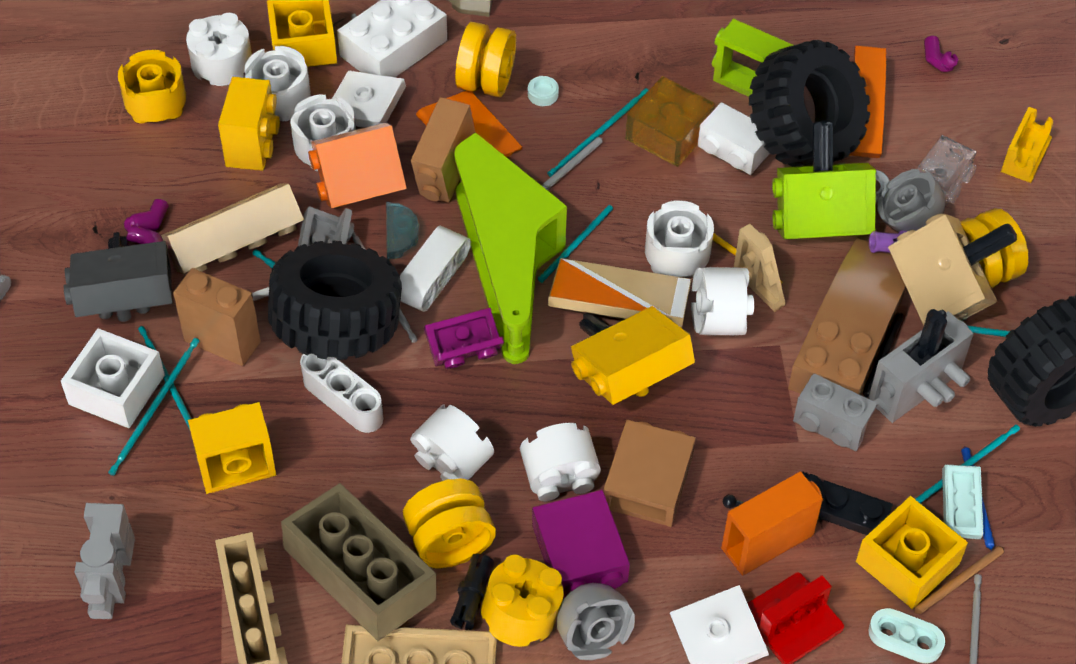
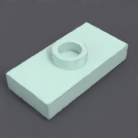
[942,465,983,539]

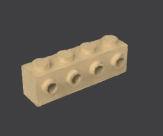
[161,183,304,273]
[215,532,288,664]

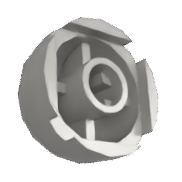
[877,169,945,233]
[557,582,635,661]

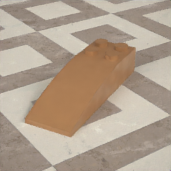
[788,238,907,395]

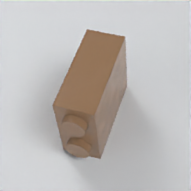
[411,97,475,203]
[173,268,261,367]
[603,420,696,527]

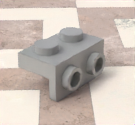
[298,206,354,246]
[793,374,876,451]

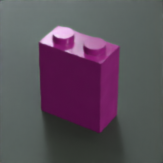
[532,490,630,599]

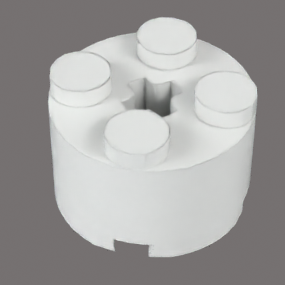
[186,12,252,86]
[245,46,311,121]
[290,95,356,171]
[645,201,714,277]
[691,267,754,335]
[410,404,494,481]
[520,423,601,502]

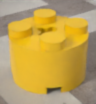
[118,50,186,124]
[481,555,563,647]

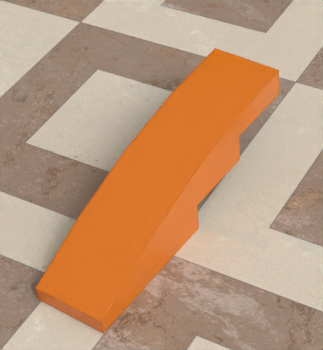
[849,46,886,158]

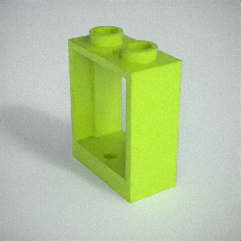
[712,18,793,97]

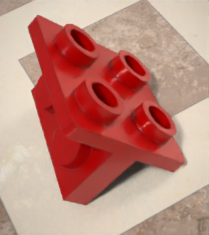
[748,572,844,664]

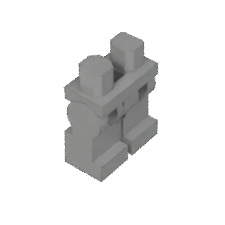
[74,503,135,619]

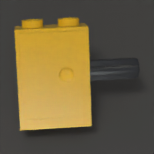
[571,306,695,405]

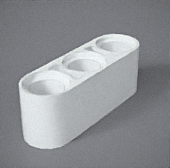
[400,225,471,312]
[300,354,384,433]

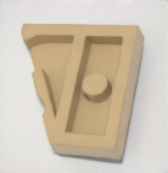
[734,224,785,312]

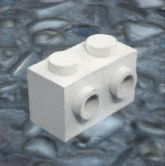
[698,102,770,175]

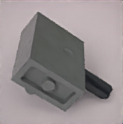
[64,232,173,322]

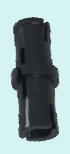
[450,553,494,630]

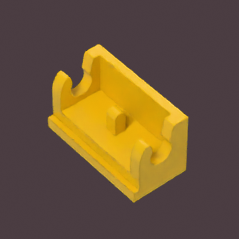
[1001,107,1053,183]

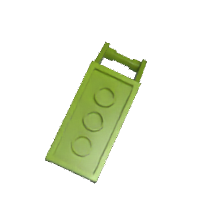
[455,132,567,364]

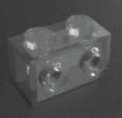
[917,135,977,207]

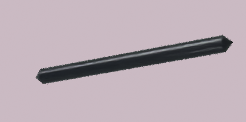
[862,312,904,398]

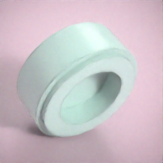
[528,76,559,106]

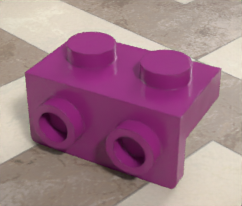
[424,308,504,369]

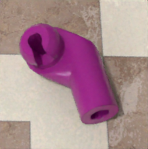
[924,36,958,72]
[124,199,169,232]
[127,225,163,244]

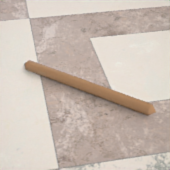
[914,546,1004,614]

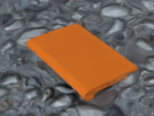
[416,90,522,157]

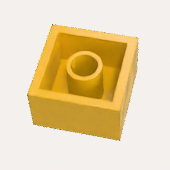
[267,0,337,67]
[218,77,280,171]
[188,402,277,494]
[856,496,968,610]

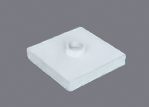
[332,71,406,128]
[670,585,769,664]

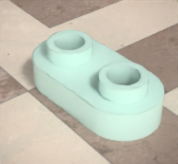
[868,608,945,663]

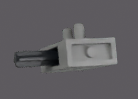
[868,309,974,423]

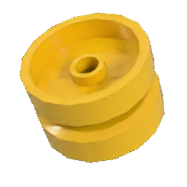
[455,22,516,97]
[960,208,1028,288]
[403,478,496,568]

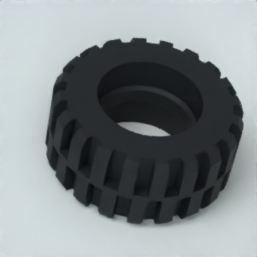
[749,40,870,167]
[268,241,402,360]
[988,296,1076,427]

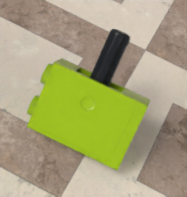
[772,120,876,239]

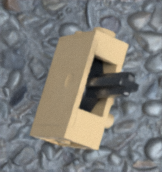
[888,214,1017,325]

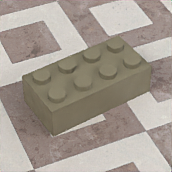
[281,483,436,641]

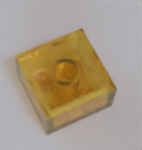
[625,76,715,167]

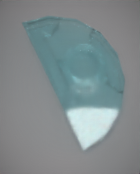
[386,202,420,260]

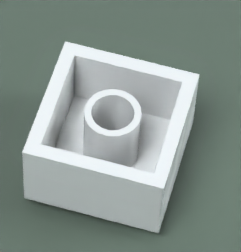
[61,328,165,428]

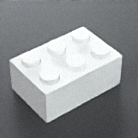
[337,0,447,77]

